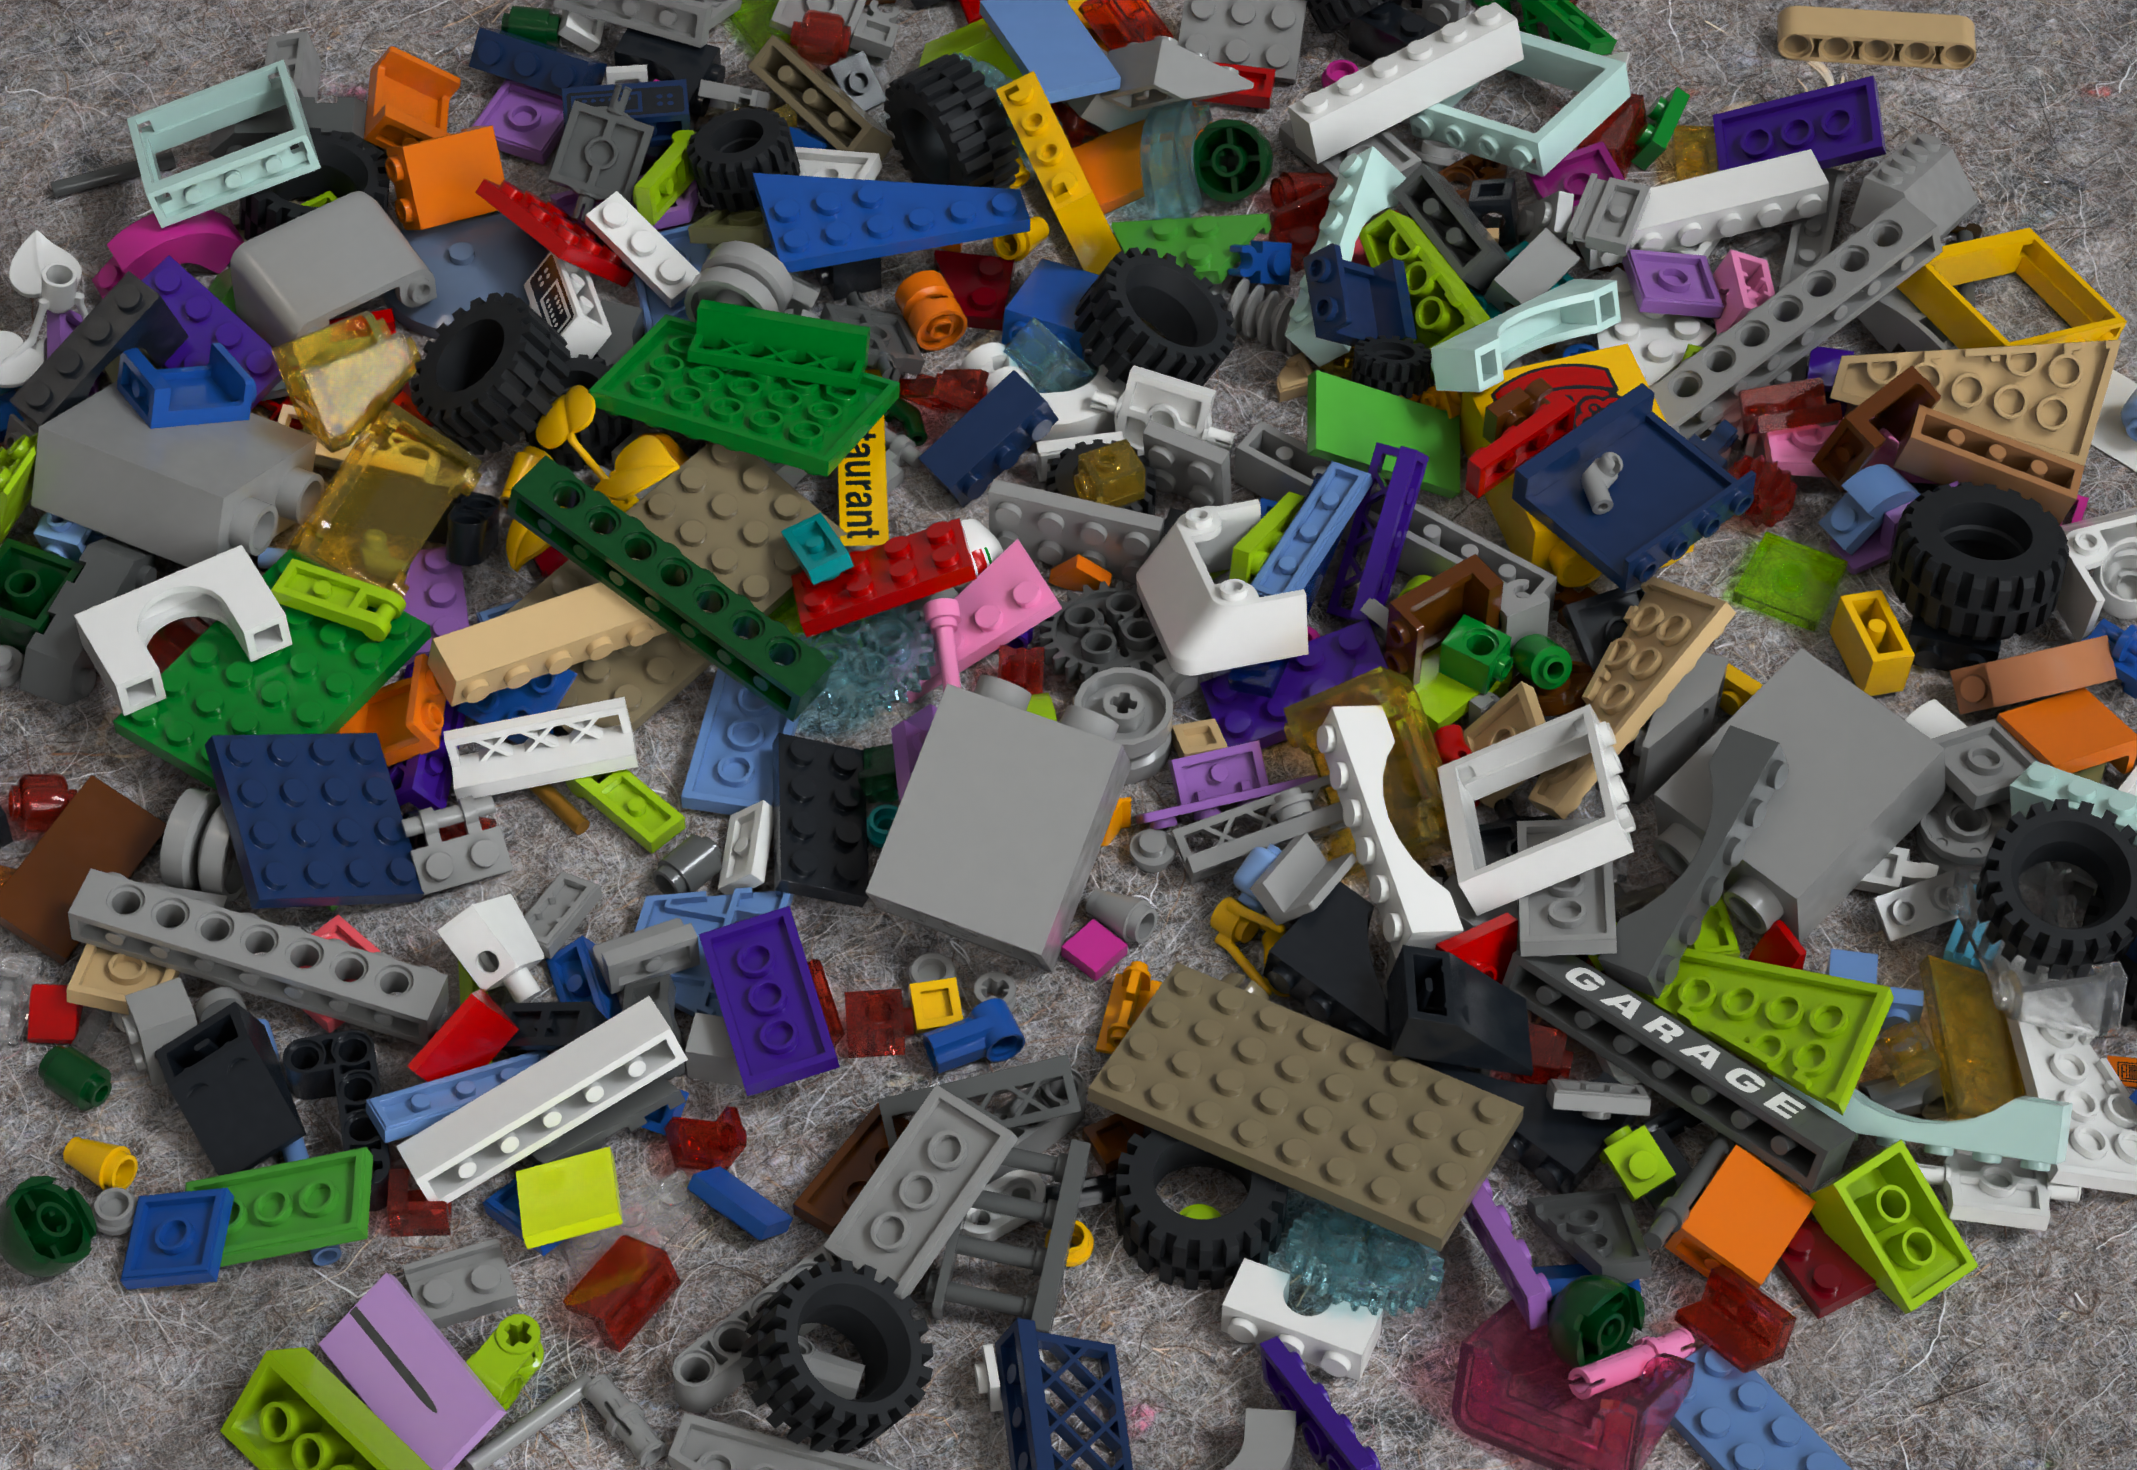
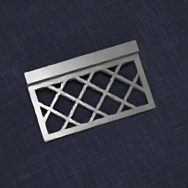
[553,0,742,48]

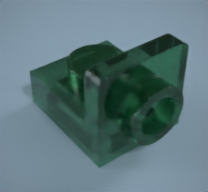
[858,743,899,803]

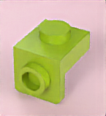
[1599,1125,1676,1202]

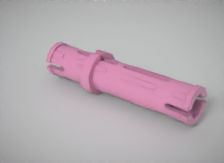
[1568,1327,1696,1400]

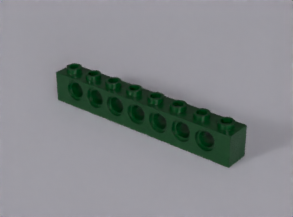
[507,456,833,722]

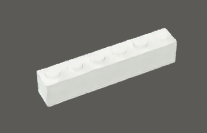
[1288,2,1524,164]
[1573,149,1829,270]
[396,996,688,1211]

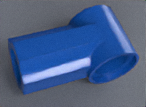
[923,998,1025,1074]

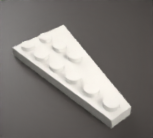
[1992,950,2137,1195]

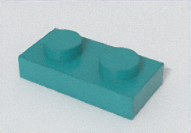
[781,512,854,585]

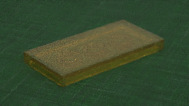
[1919,955,2027,1120]

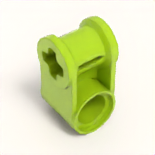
[466,1314,544,1411]

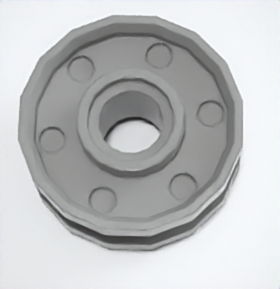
[1915,784,2011,883]

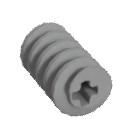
[1226,278,1302,356]

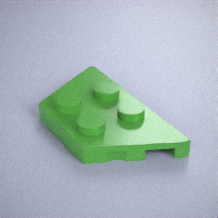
[1111,213,1271,284]

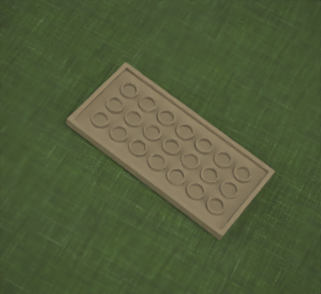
[503,442,849,736]
[1087,963,1524,1252]

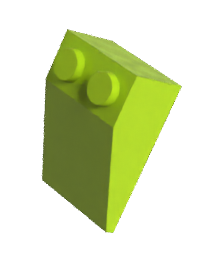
[1808,1139,1979,1314]

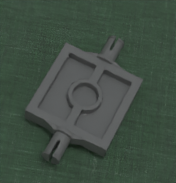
[548,84,655,224]
[820,291,925,381]

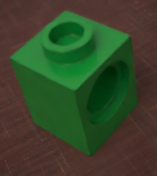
[1438,614,1513,695]

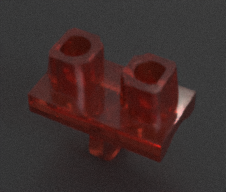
[998,645,1045,695]

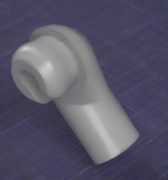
[1581,452,1623,515]

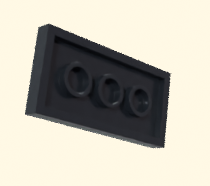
[772,733,869,908]

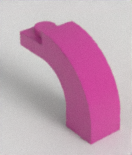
[92,210,244,299]

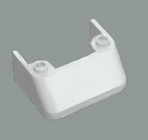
[1136,499,1309,676]
[2056,507,2137,642]

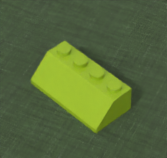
[220,1347,433,1470]

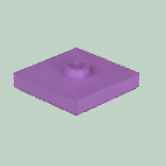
[472,79,565,165]
[1622,249,1724,318]

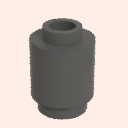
[653,834,722,894]

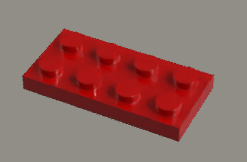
[791,518,977,638]

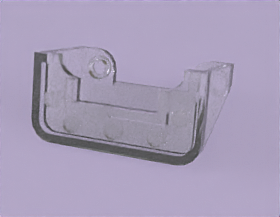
[1947,861,2128,1040]

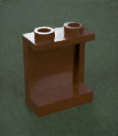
[1812,366,1941,492]
[1384,554,1504,687]

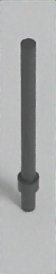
[1643,1132,1736,1250]

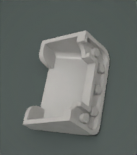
[230,191,437,365]

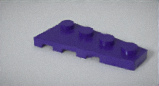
[1260,1336,1381,1470]

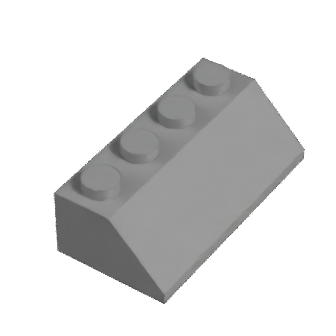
[1849,134,1978,240]

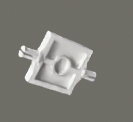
[1090,365,1236,456]
[1916,1149,2081,1231]

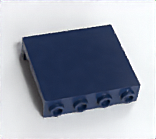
[1512,383,1756,592]

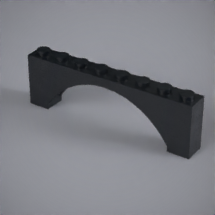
[1263,881,1637,1194]

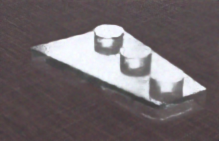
[557,1169,707,1316]

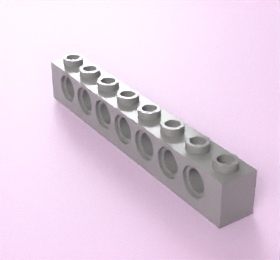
[1649,198,1943,440]
[68,868,449,1046]

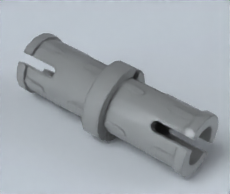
[583,1374,667,1467]

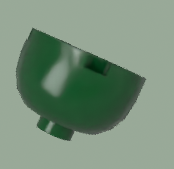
[1188,119,1273,202]
[0,1176,97,1277]
[1548,1274,1645,1368]

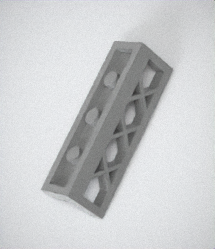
[1172,775,1350,884]

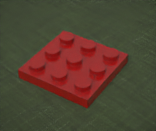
[475,178,634,287]

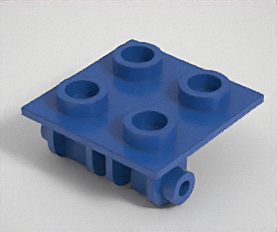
[457,669,578,744]

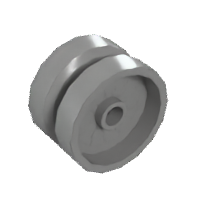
[684,240,794,323]
[1074,667,1173,784]
[160,788,245,901]

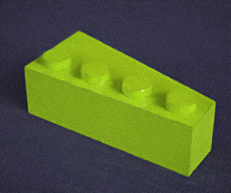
[1359,209,1490,381]

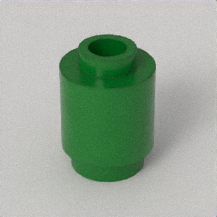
[1513,634,1572,690]

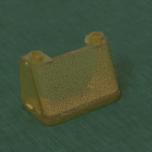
[271,310,421,453]
[286,402,482,598]
[1283,666,1452,881]

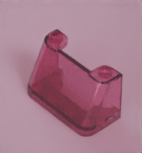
[1452,1299,1696,1470]

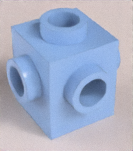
[33,512,108,563]

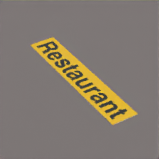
[838,369,889,546]

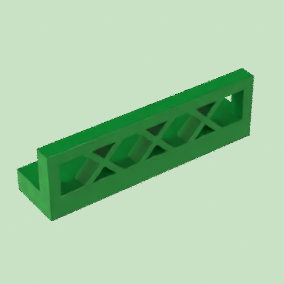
[1472,0,1617,55]
[687,299,871,390]

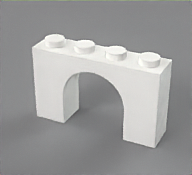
[74,545,292,716]

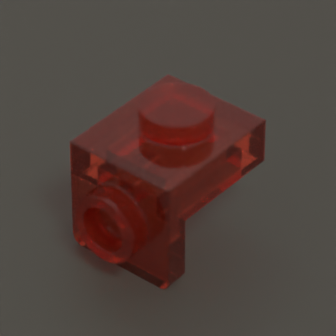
[664,1106,747,1171]

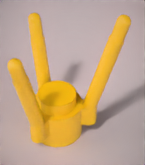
[1210,896,1288,996]

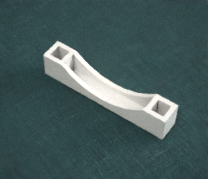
[1317,705,1464,960]

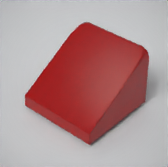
[1748,919,1806,970]
[27,984,83,1044]

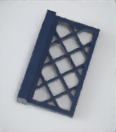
[995,1318,1133,1470]

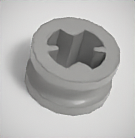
[974,972,1016,1013]

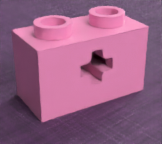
[1713,249,1775,335]

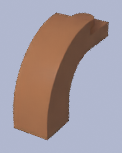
[1950,635,2117,715]

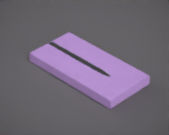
[318,1273,507,1470]

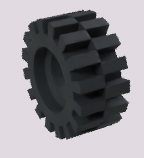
[1351,335,1432,398]

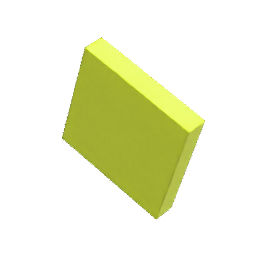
[515,1146,623,1249]

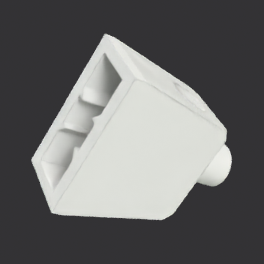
[437,893,544,1003]

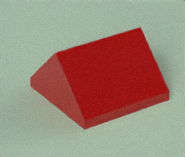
[407,989,519,1082]

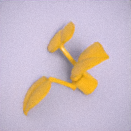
[506,385,680,573]

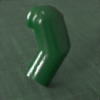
[884,396,928,447]

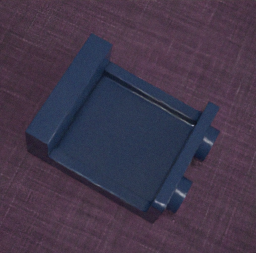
[1303,243,1417,347]

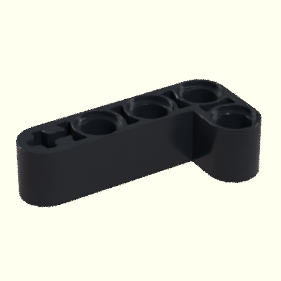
[332,471,500,566]
[283,1030,395,1211]

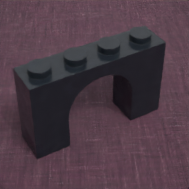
[614,28,725,175]
[9,271,189,433]

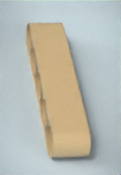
[1777,6,1976,70]

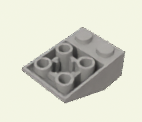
[1100,36,1254,112]
[1628,652,1729,804]

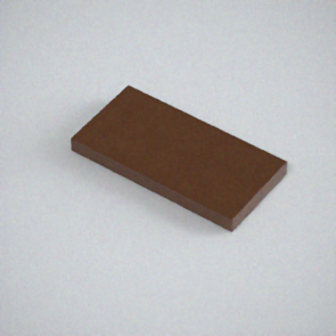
[0,775,167,966]

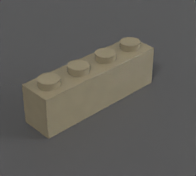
[748,34,894,161]

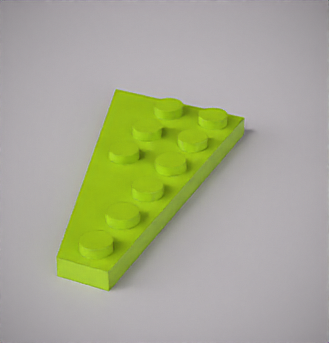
[1621,948,1894,1115]

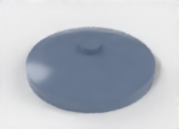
[382,211,547,339]

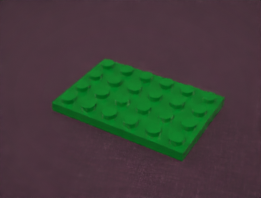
[588,314,900,477]
[113,549,431,791]

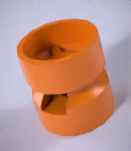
[895,270,967,351]

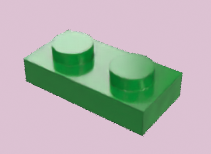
[1631,87,1690,171]

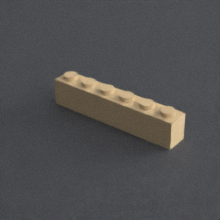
[428,582,676,707]

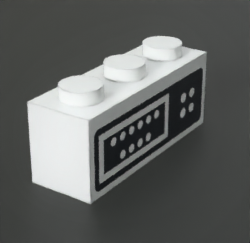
[524,251,612,359]

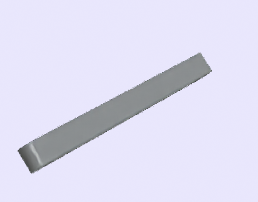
[672,1068,1086,1413]

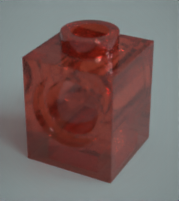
[844,988,914,1058]
[1500,1023,1574,1085]

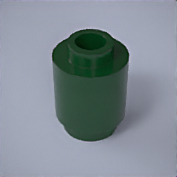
[501,6,562,47]
[38,1045,112,1111]

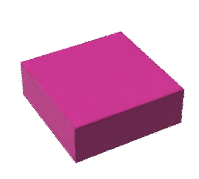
[1061,919,1128,982]

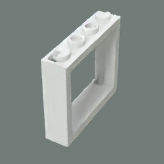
[1437,704,1636,916]

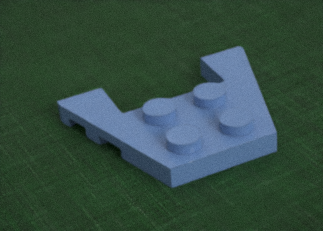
[634,887,794,1017]

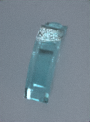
[1140,100,1213,220]

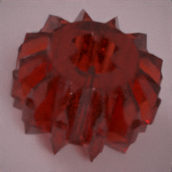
[1727,454,1798,528]

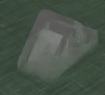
[0,951,46,1045]

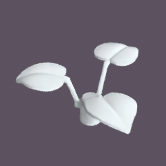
[0,230,104,388]

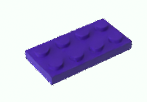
[1712,76,1886,171]
[141,255,292,409]
[1200,619,1399,749]
[699,906,840,1097]

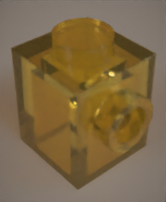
[1074,439,1145,507]

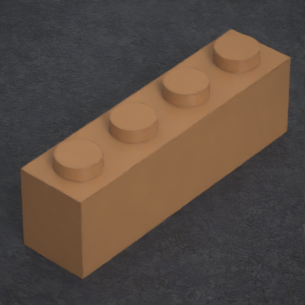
[1893,404,2085,526]

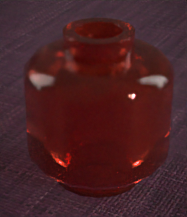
[790,10,851,66]
[8,773,77,833]

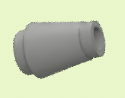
[1086,888,1158,943]

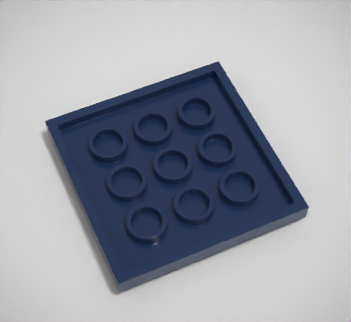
[205,733,425,909]

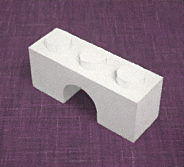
[1221,1258,1383,1381]

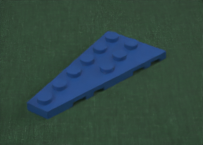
[753,173,1030,273]

